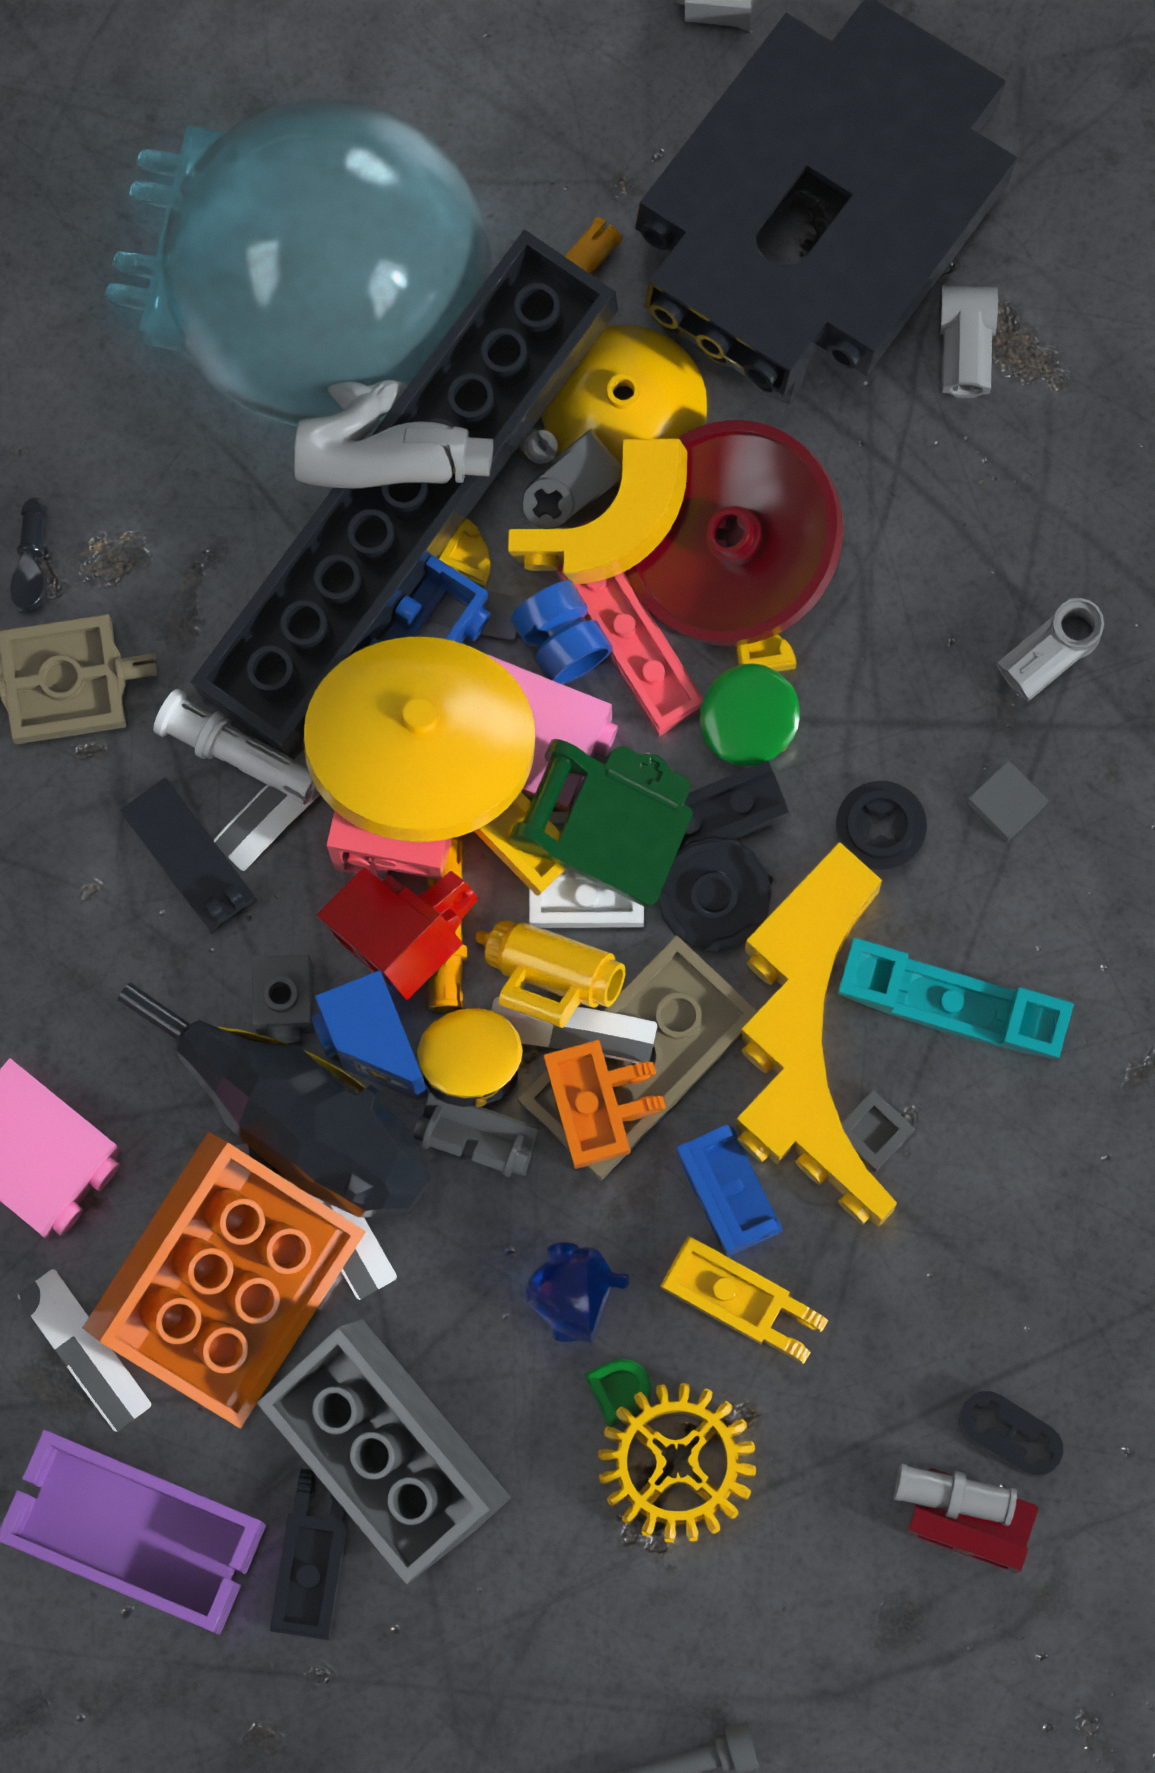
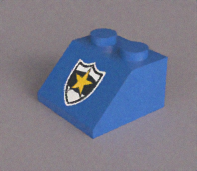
[311,970,428,1100]

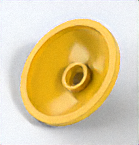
[541,325,707,487]

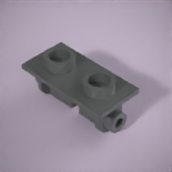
[413,1091,539,1177]

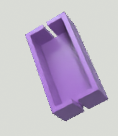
[0,1430,267,1635]

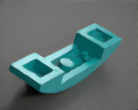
[837,937,1074,1059]

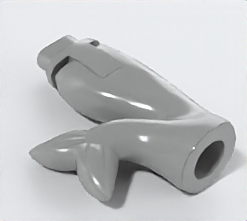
[294,380,493,489]

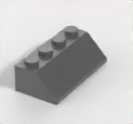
[257,1319,511,1585]

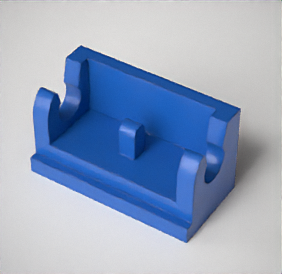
[676,1125,783,1258]

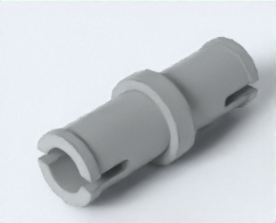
[893,1464,1017,1526]

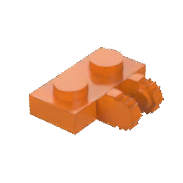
[543,1040,666,1169]

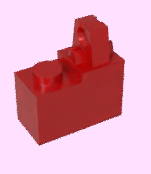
[316,867,478,1001]

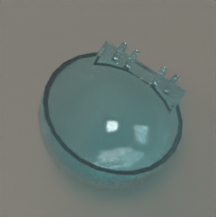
[104,98,492,426]

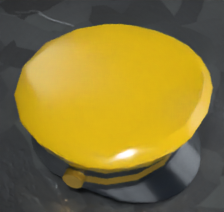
[417,1008,523,1107]

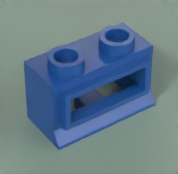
[368,555,492,646]

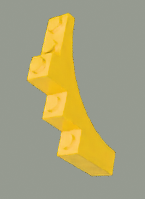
[736,842,897,1227]

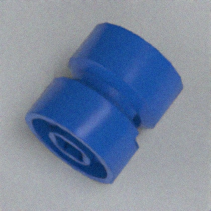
[510,580,613,685]

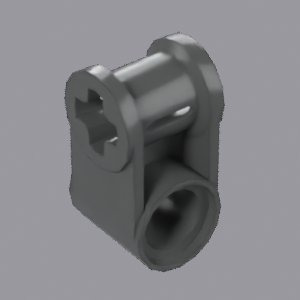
[522,429,622,529]

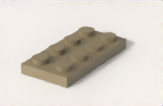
[518,935,758,1181]

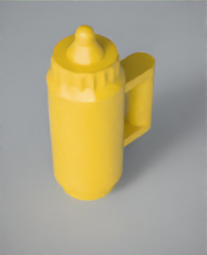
[475,920,625,1028]

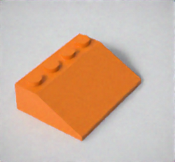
[82,1131,366,1429]

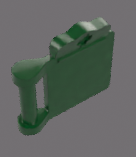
[509,739,693,908]

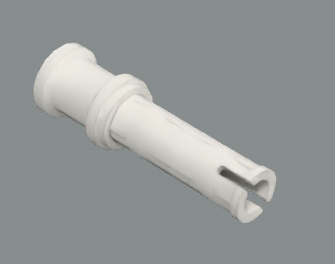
[153,688,317,805]

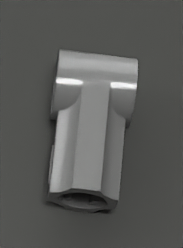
[939,285,998,398]
[996,598,1104,702]

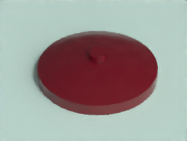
[627,420,843,646]

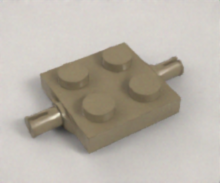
[0,614,158,745]

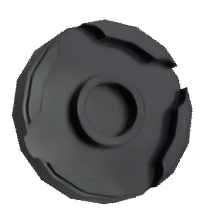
[658,836,772,952]

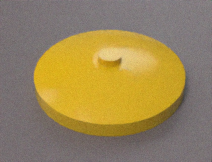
[304,637,535,842]

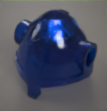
[525,1242,629,1343]

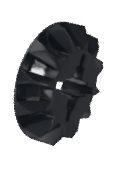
[836,781,927,871]

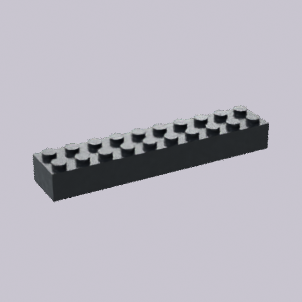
[190,229,618,757]

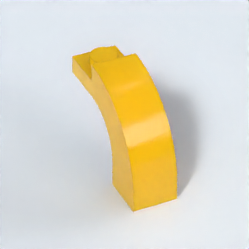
[508,439,687,584]

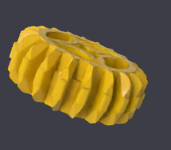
[598,1383,756,1543]

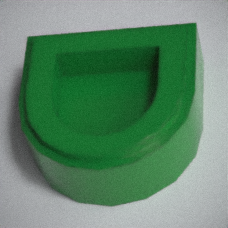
[584,1359,652,1427]

